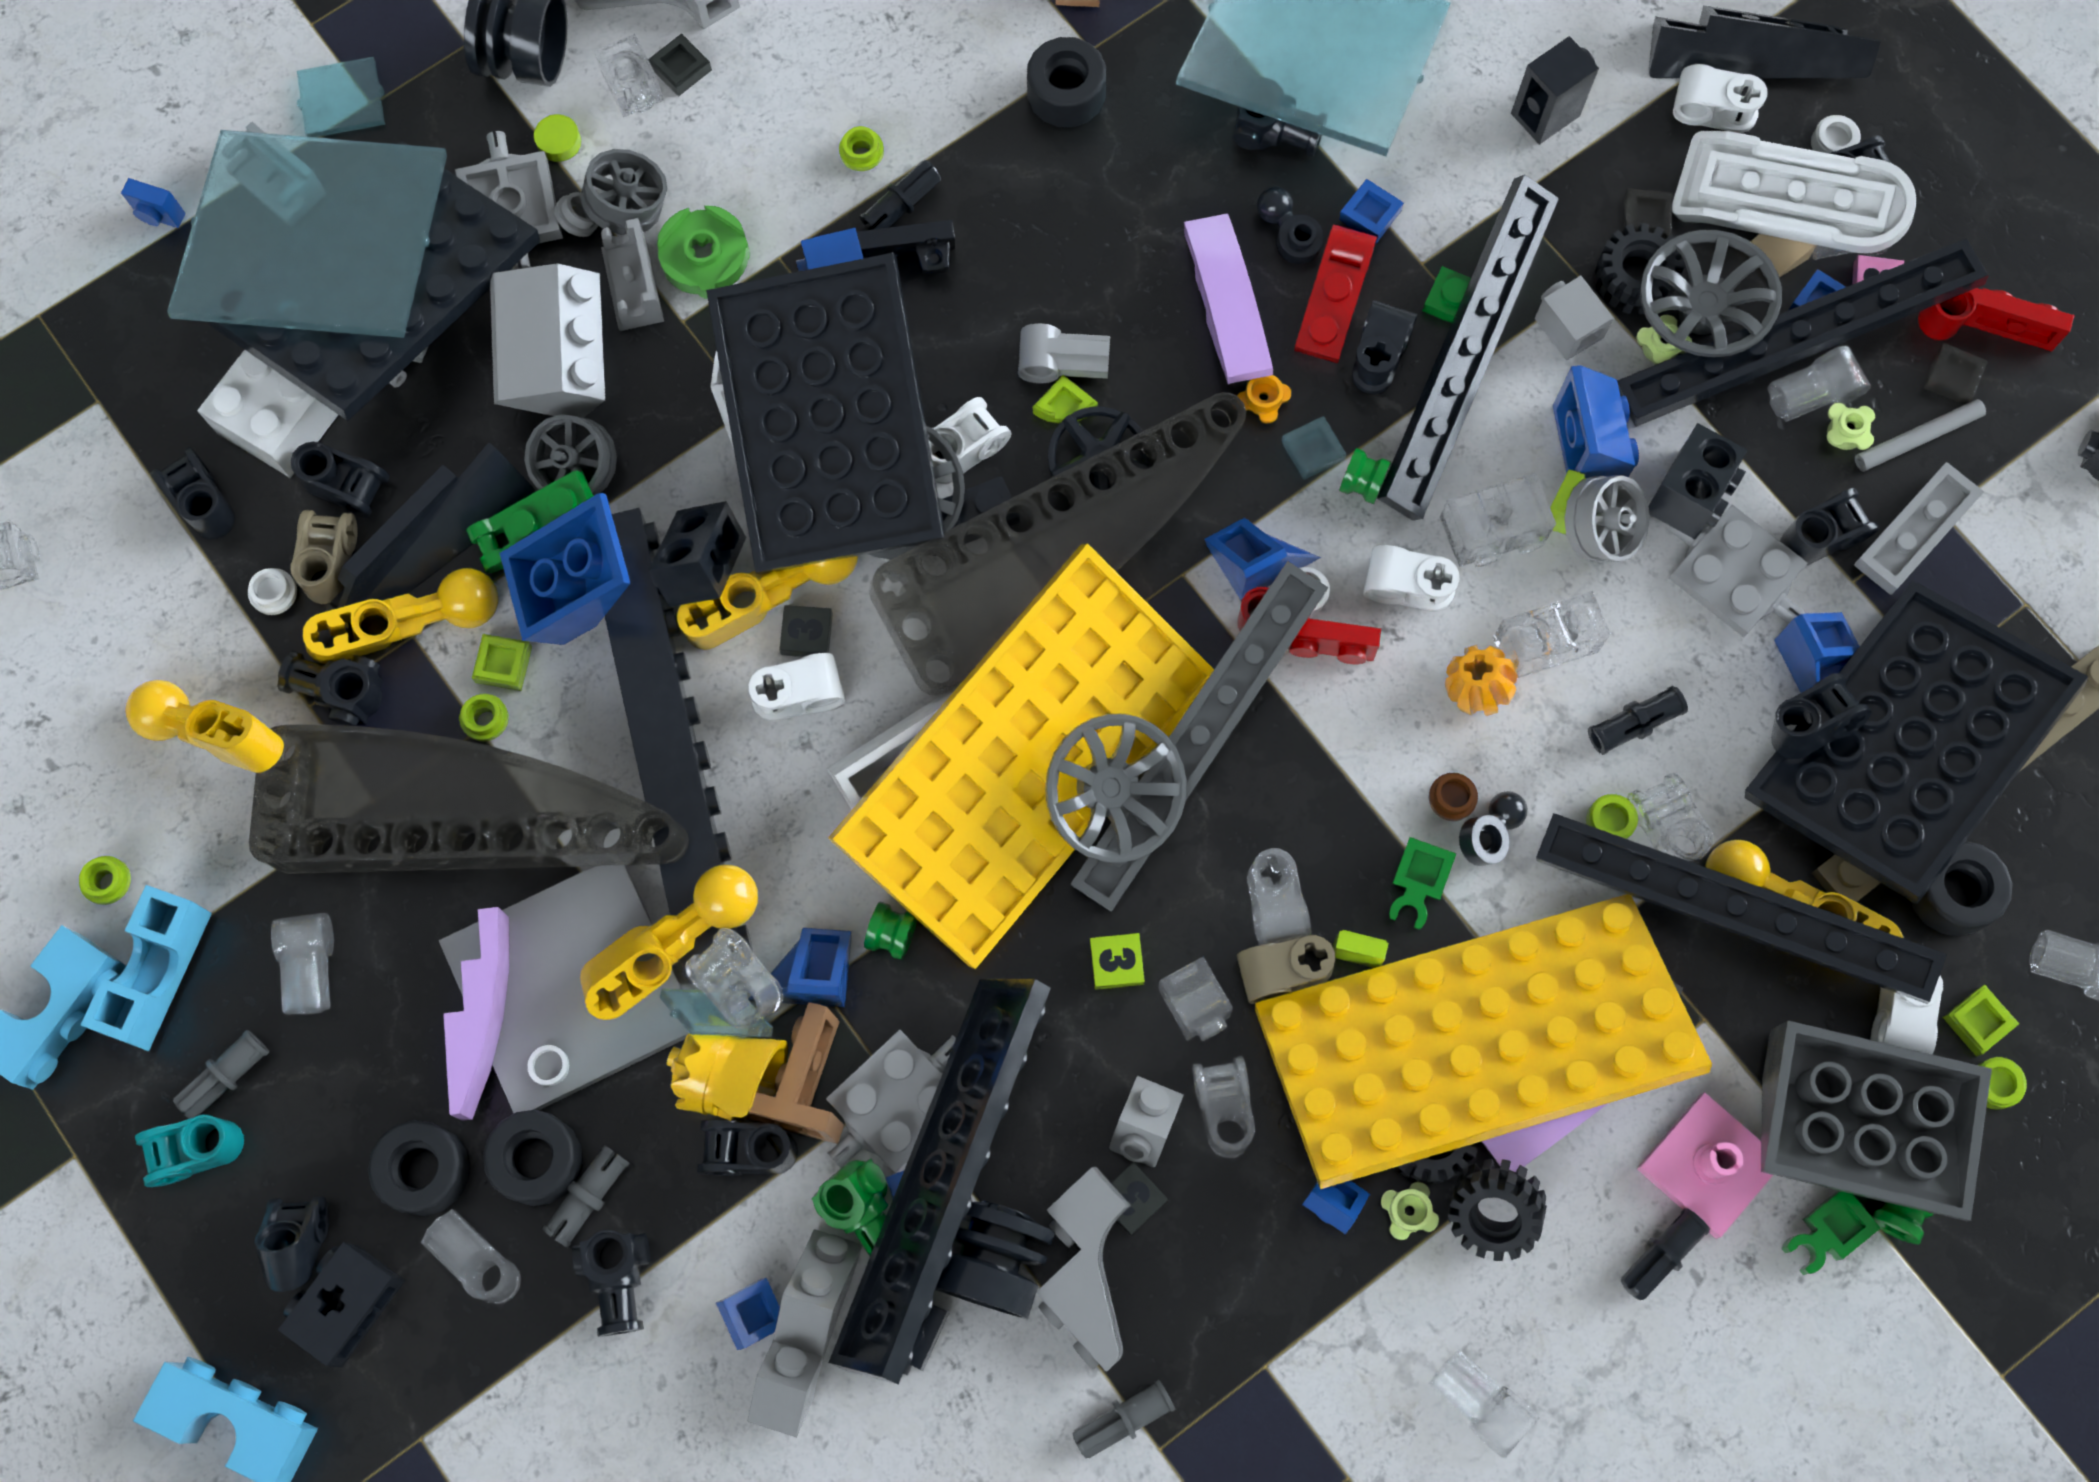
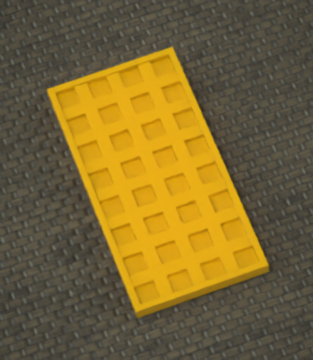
[828,543,1214,969]
[1255,894,1712,1189]

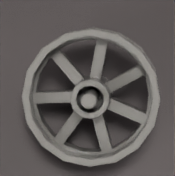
[1564,475,1650,562]

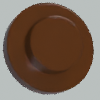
[1428,773,1478,821]

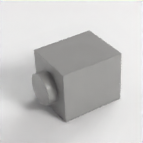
[1535,276,1614,361]

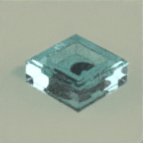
[1282,416,1346,480]

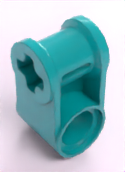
[135,1115,244,1187]

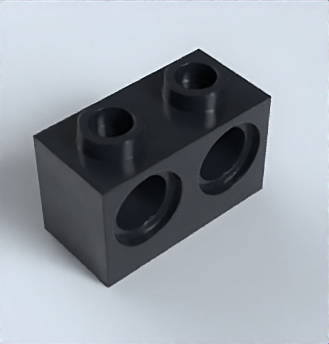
[1648,423,1748,539]
[648,501,747,607]

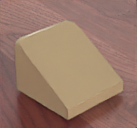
[1750,234,1817,278]

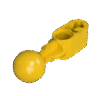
[677,556,858,650]
[303,568,499,664]
[125,680,284,773]
[1705,840,1903,938]
[580,864,758,1020]

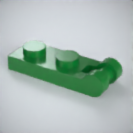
[466,470,593,573]

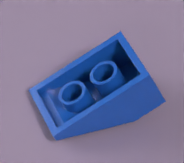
[500,493,631,645]

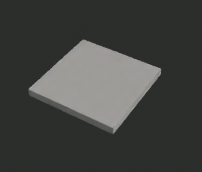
[438,855,701,1113]

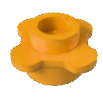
[1236,375,1291,423]

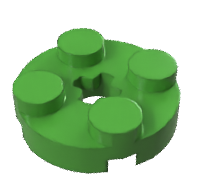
[657,205,750,299]

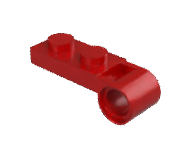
[1294,224,1377,363]
[1918,288,2074,351]
[1237,587,1382,665]

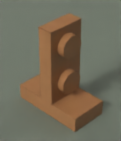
[744,1002,844,1144]

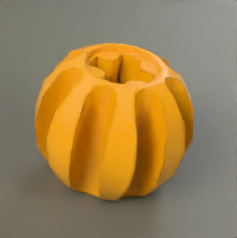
[1445,645,1518,716]

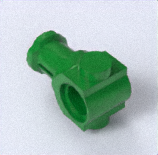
[811,1158,889,1263]

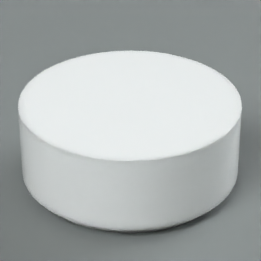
[1811,115,1861,154]

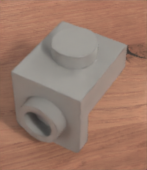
[1109,1076,1184,1167]

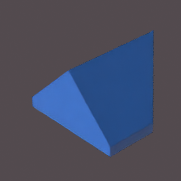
[1204,517,1322,601]
[1774,612,1860,693]
[747,928,851,1008]

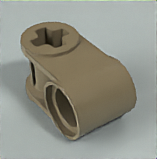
[291,510,357,604]
[1236,935,1335,1004]

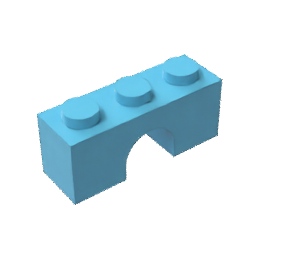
[80,885,212,1051]
[0,925,127,1090]
[133,1357,318,1482]

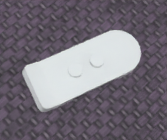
[1672,131,1916,253]

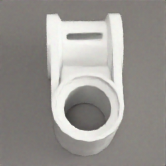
[1673,64,1767,134]
[929,397,1011,483]
[1363,545,1460,611]
[748,653,845,722]
[1870,975,1943,1054]

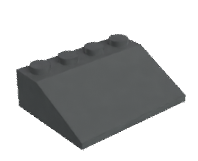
[1761,1021,1992,1222]

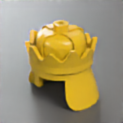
[667,1021,788,1121]

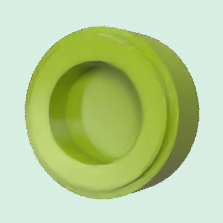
[534,114,581,162]
[1586,794,1638,839]
[1978,1057,2027,1110]

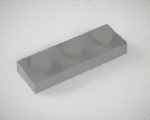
[1854,462,1984,595]

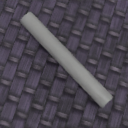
[1855,399,1986,472]

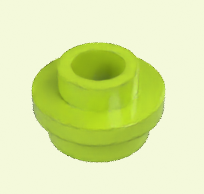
[839,126,884,171]
[459,694,509,742]
[79,856,131,905]

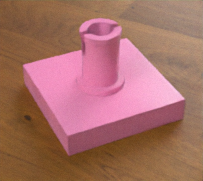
[1637,1092,1773,1239]

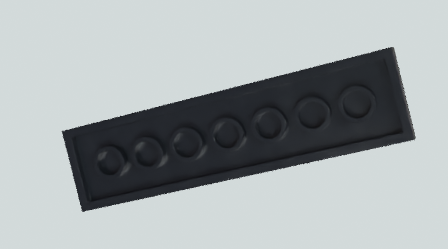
[828,979,1051,1385]

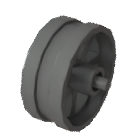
[581,149,668,235]
[524,414,617,496]

